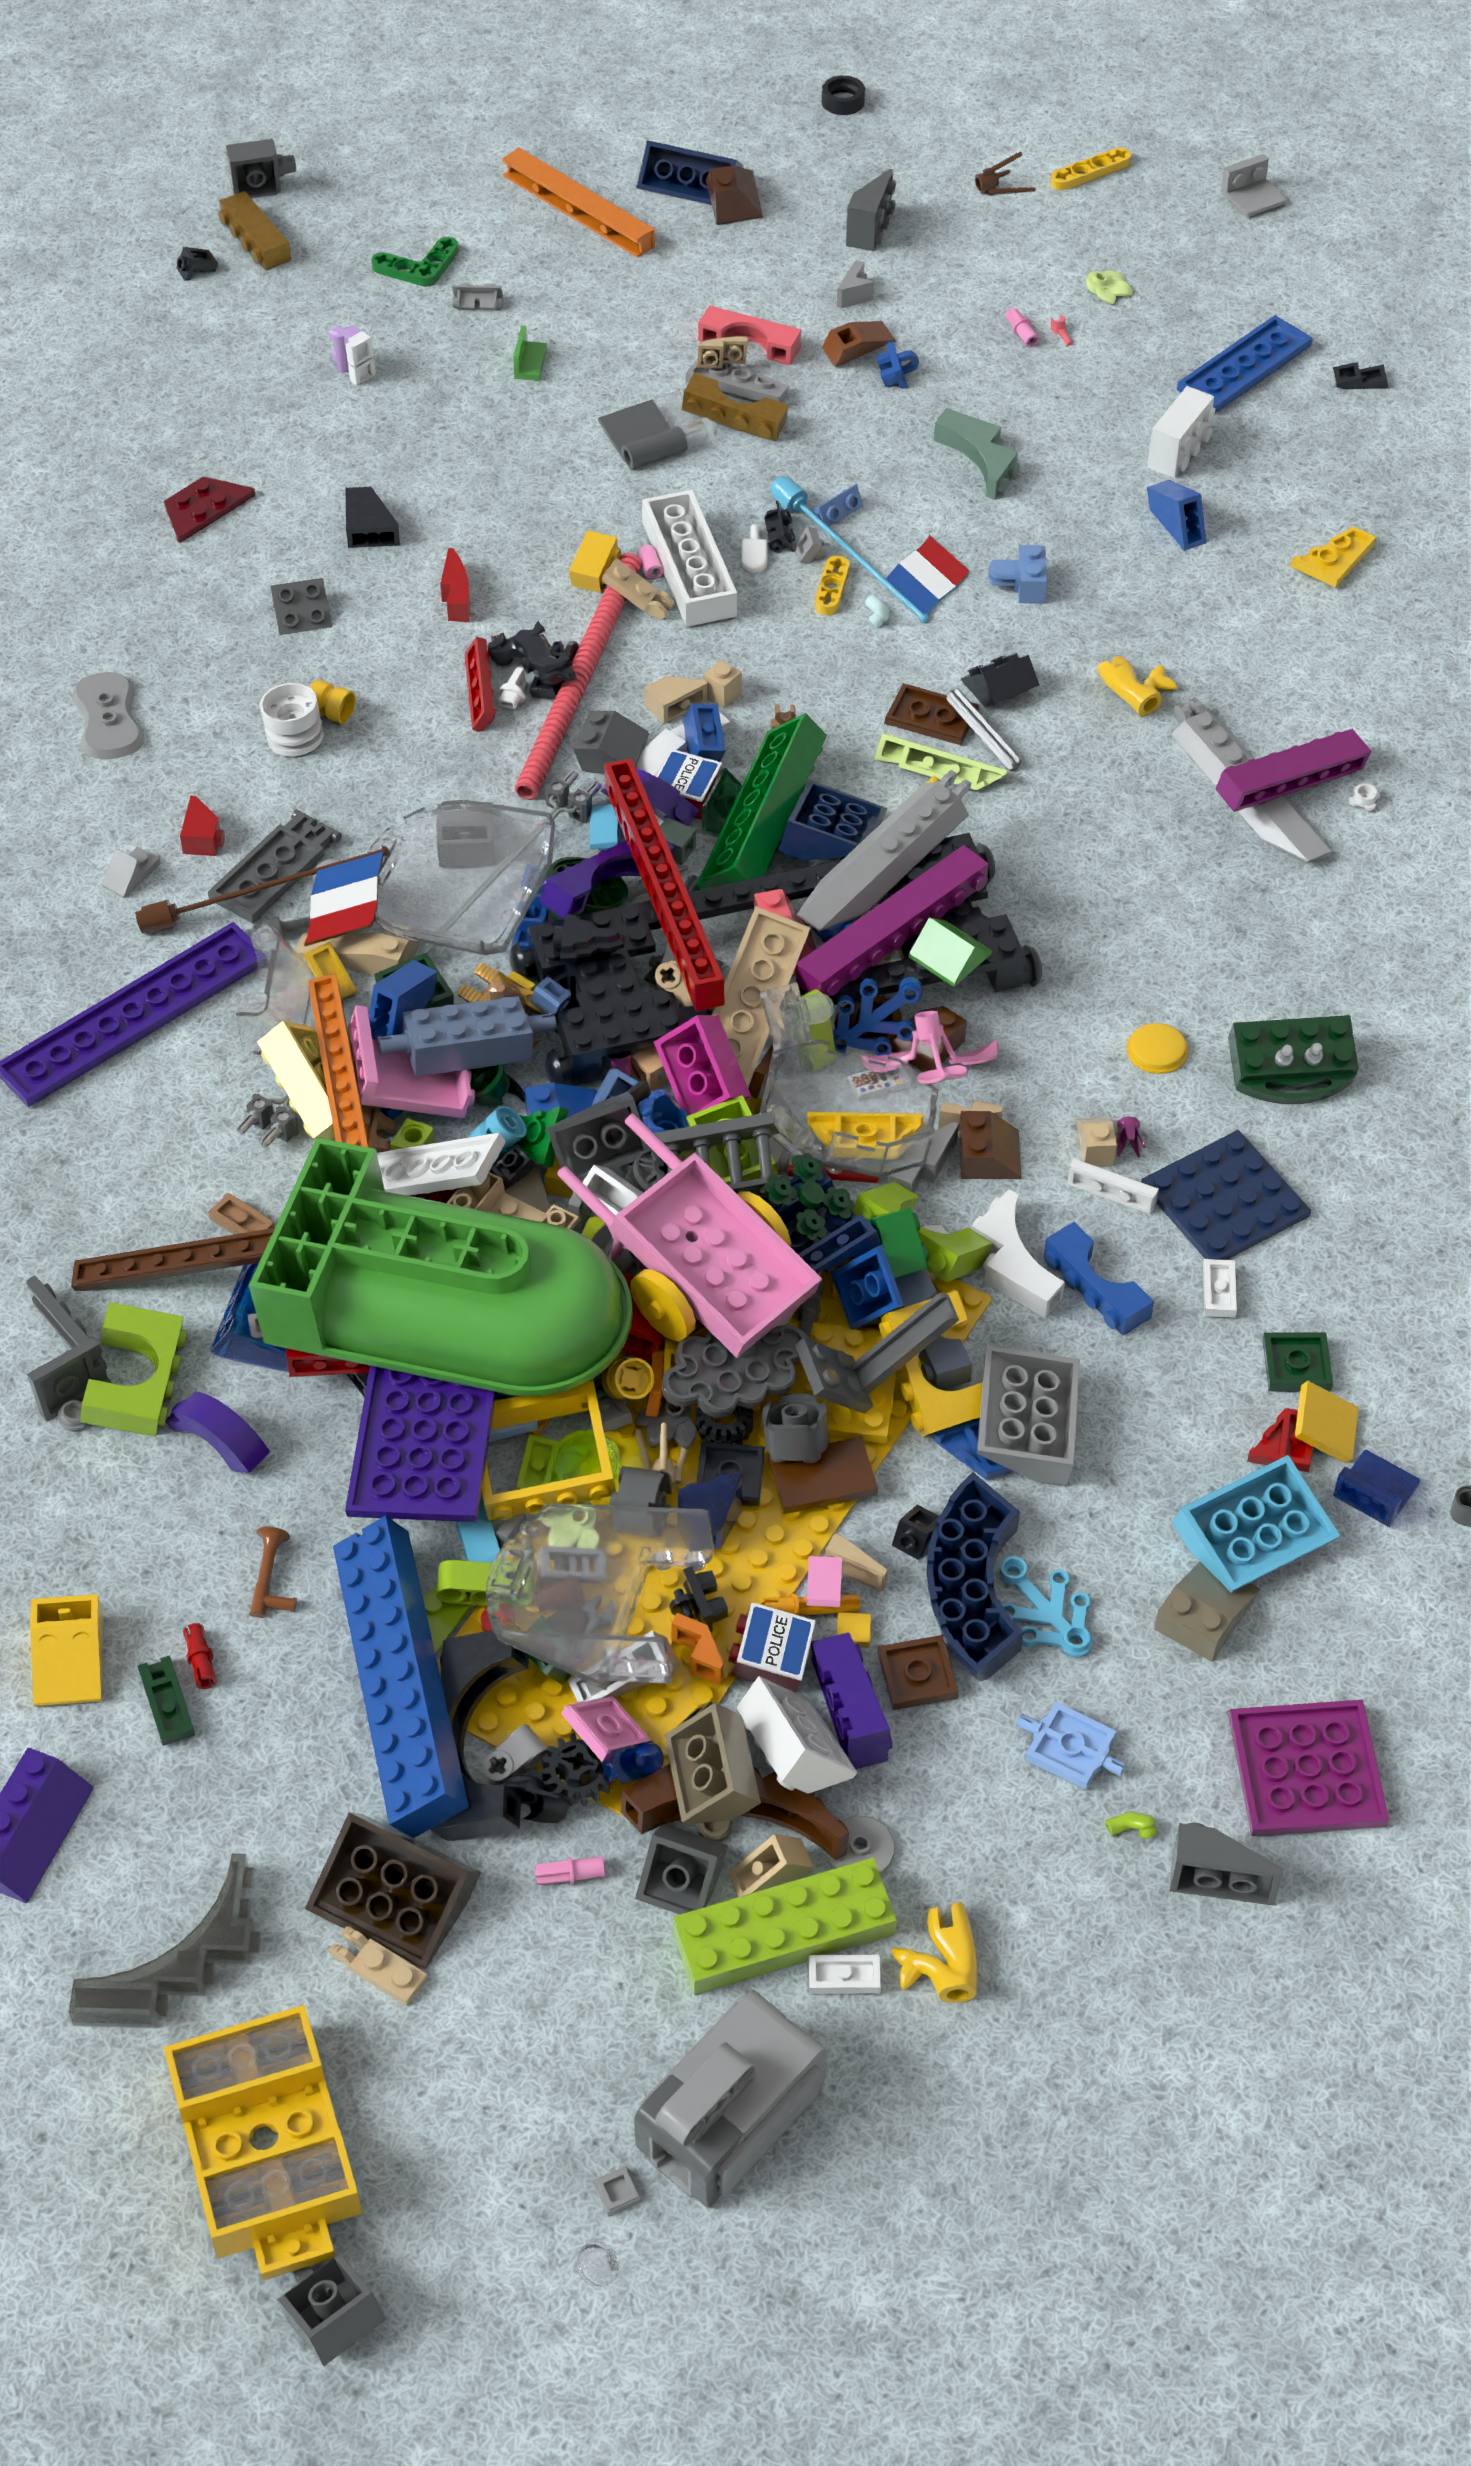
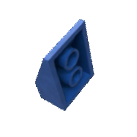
[524,1083,598,1118]
[831,1245,903,1329]

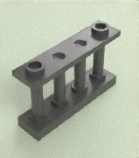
[654,1112,782,1198]

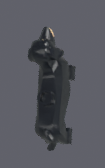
[487,621,577,687]

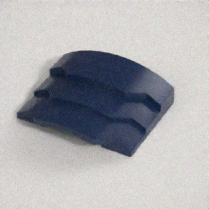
[761,1170,882,1274]

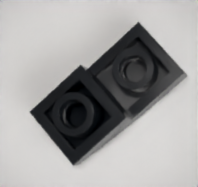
[489,1144,537,1190]

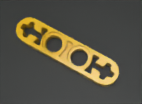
[1050,147,1131,191]

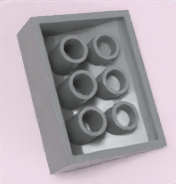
[977,1345,1080,1486]

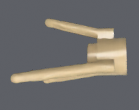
[635,1423,689,1490]

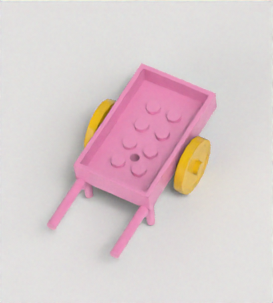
[557,1113,822,1358]

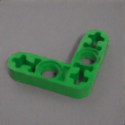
[371,237,459,287]

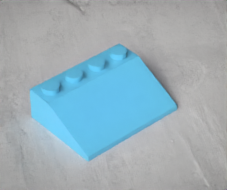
[1172,1455,1340,1593]

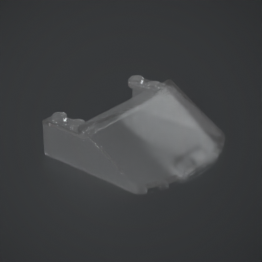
[486,1504,715,1691]

